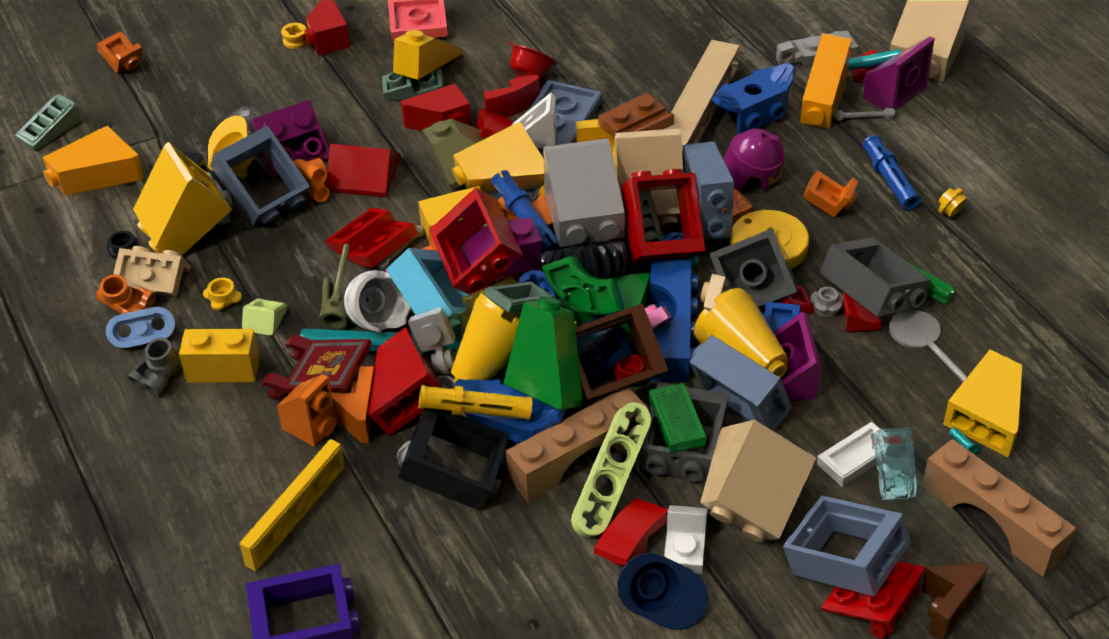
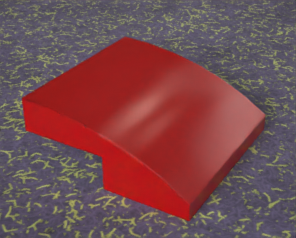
[325,208,418,268]

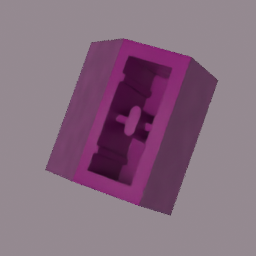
[248,99,329,177]

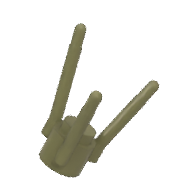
[319,244,369,330]

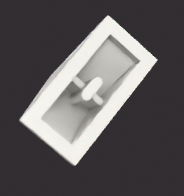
[512,93,557,149]

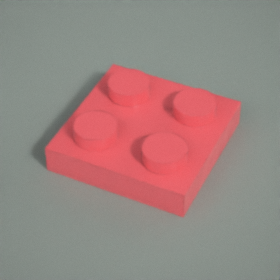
[388,0,448,42]

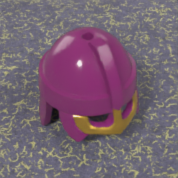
[723,128,785,192]

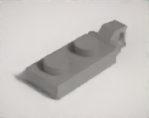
[776,30,858,66]

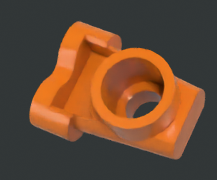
[294,158,330,203]
[96,274,156,314]

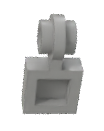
[408,307,457,376]

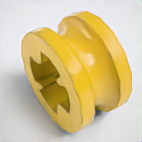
[281,23,307,49]

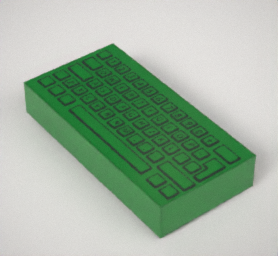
[649,383,706,453]

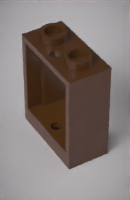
[575,303,668,404]

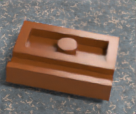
[598,93,674,139]

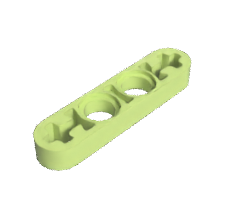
[571,402,651,538]

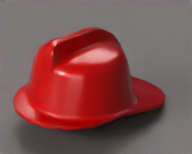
[506,41,557,81]

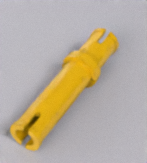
[419,385,532,420]

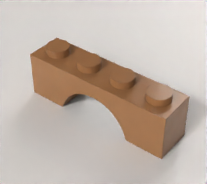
[506,386,649,502]
[922,439,1076,577]

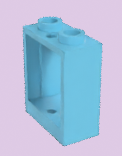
[386,248,476,336]

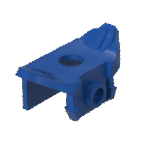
[711,62,797,134]
[452,379,566,450]

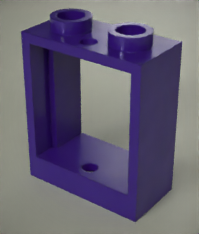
[246,563,361,639]

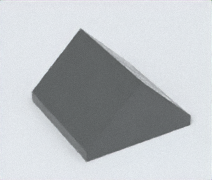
[710,228,798,307]

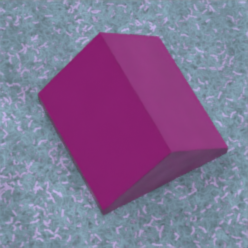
[773,311,821,401]

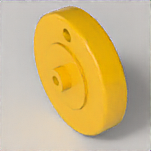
[730,210,809,269]

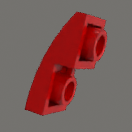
[483,74,540,118]
[477,108,512,139]
[594,498,668,566]

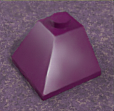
[863,36,935,111]
[461,217,542,277]

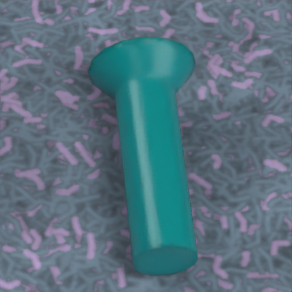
[949,427,980,455]

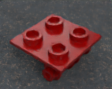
[821,556,926,639]

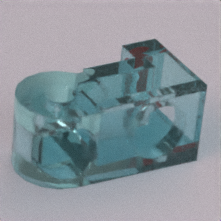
[871,427,917,500]

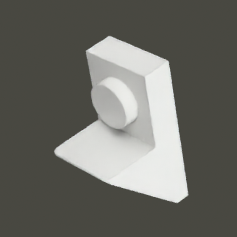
[664,505,707,575]

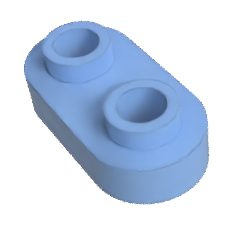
[106,307,175,348]

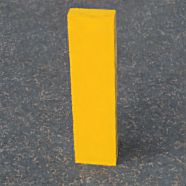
[239,439,345,571]

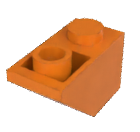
[277,374,337,447]

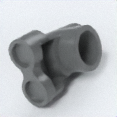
[127,338,181,397]

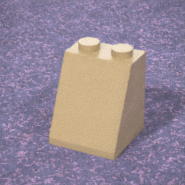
[890,0,970,82]
[613,128,683,228]
[700,420,816,543]

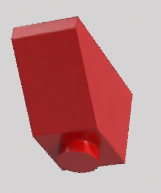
[304,0,350,56]
[400,84,472,131]

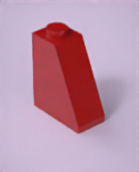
[368,327,443,436]

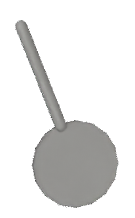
[889,310,967,382]

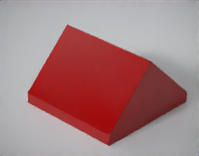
[326,144,401,197]

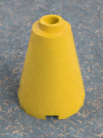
[694,288,788,378]
[451,290,520,383]

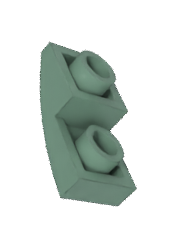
[382,68,445,100]

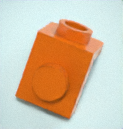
[97,31,143,74]
[803,170,858,217]

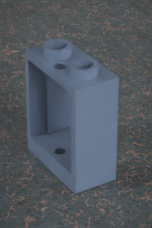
[210,125,310,227]
[682,142,734,241]
[690,335,792,431]
[783,495,911,596]

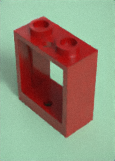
[621,169,705,262]
[429,187,523,298]

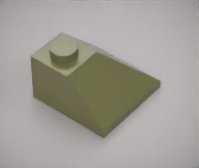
[423,119,485,190]

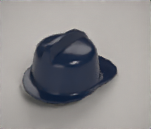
[617,553,708,630]

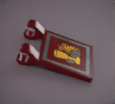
[261,335,372,399]

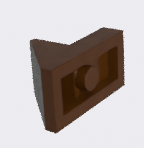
[921,562,989,639]

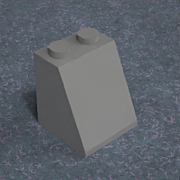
[543,138,625,247]

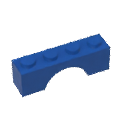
[648,259,698,382]

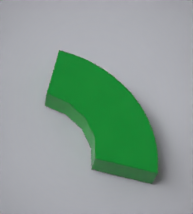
[542,256,625,315]

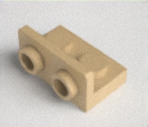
[113,246,191,297]

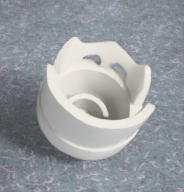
[344,270,411,332]

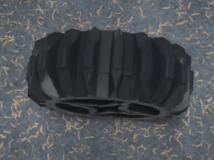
[540,240,630,280]

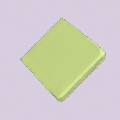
[242,298,287,335]

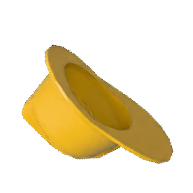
[208,116,255,179]

